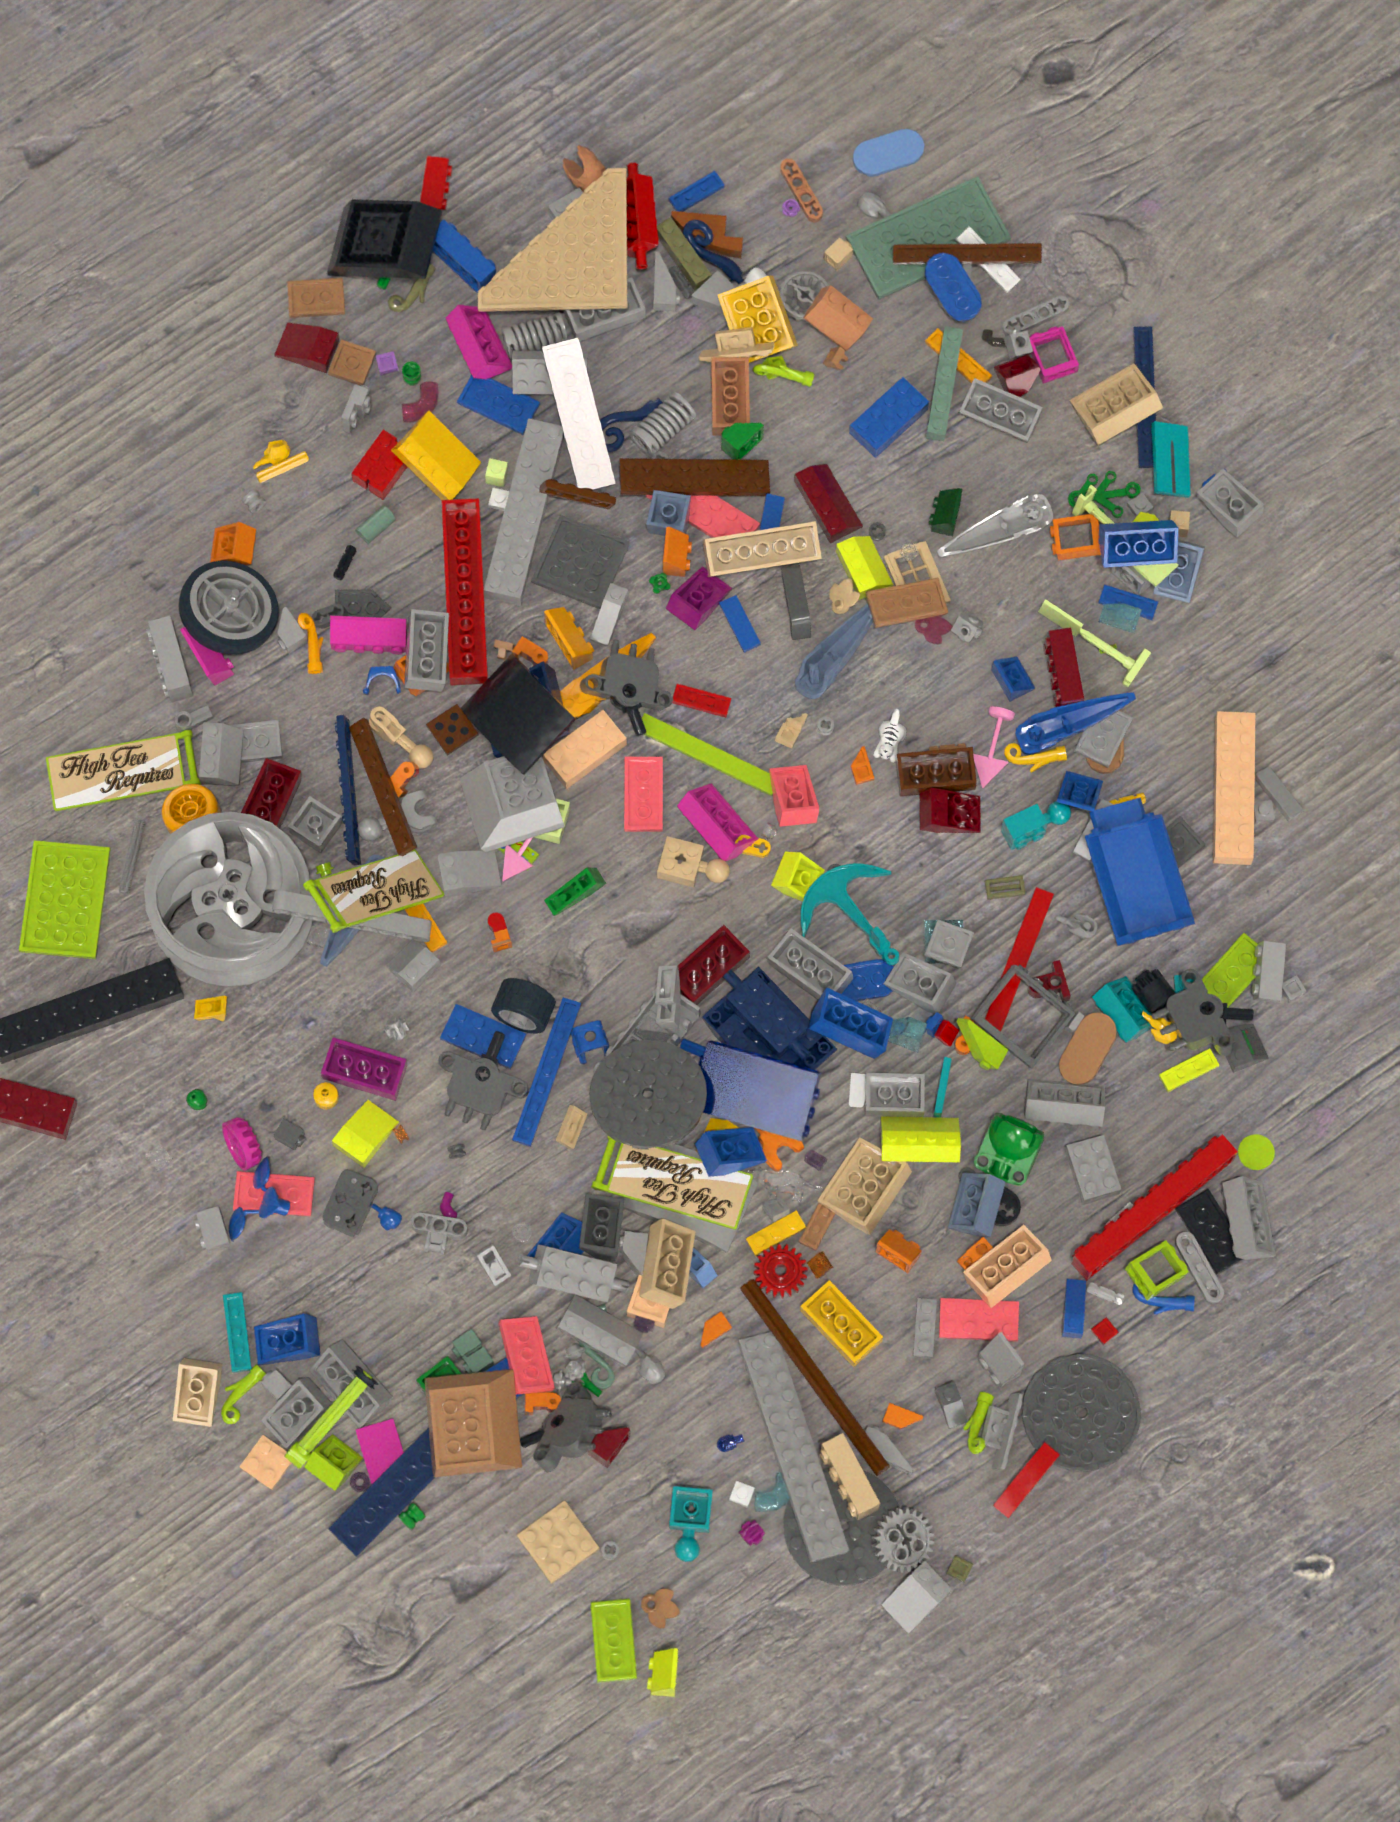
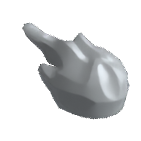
[858,192,892,218]
[1055,914,1097,939]
[635,1347,665,1384]

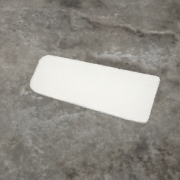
[849,1073,866,1108]

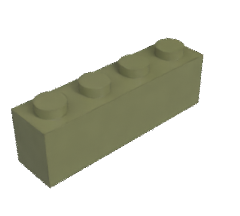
[657,217,711,291]

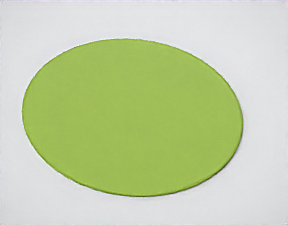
[1238,1134,1275,1170]

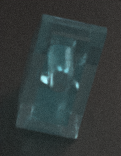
[1098,603,1142,633]

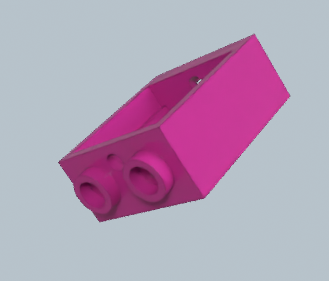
[1029,326,1079,384]

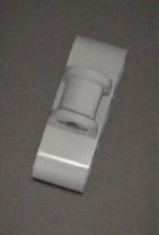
[411,1213,468,1255]

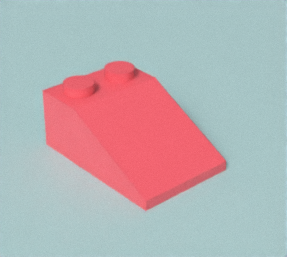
[769,765,819,827]

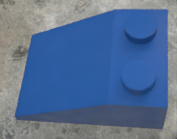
[1057,771,1103,812]
[695,1127,767,1177]
[254,1313,320,1365]

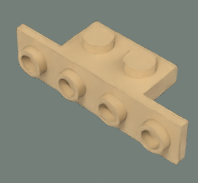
[699,327,775,362]

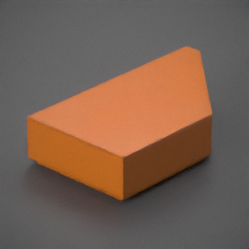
[851,746,874,785]
[701,1312,732,1348]
[882,1403,924,1429]

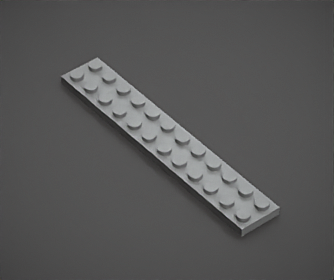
[737,1332,849,1562]

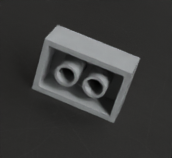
[865,1073,925,1117]
[1065,1135,1121,1205]

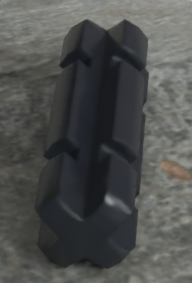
[333,545,356,580]

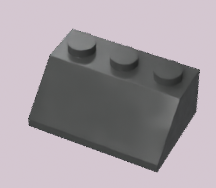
[579,1193,624,1262]

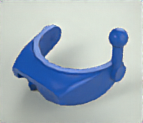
[363,666,401,695]

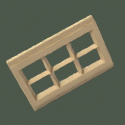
[884,541,951,604]

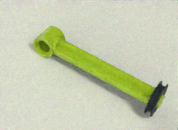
[284,1365,378,1469]

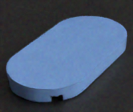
[853,129,924,177]

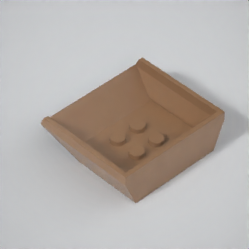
[424,1369,522,1477]

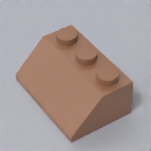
[803,285,873,351]

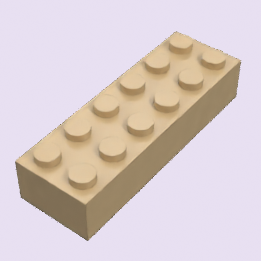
[702,521,822,577]

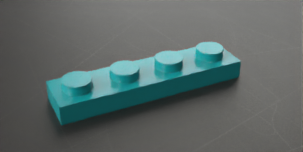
[223,1292,252,1373]

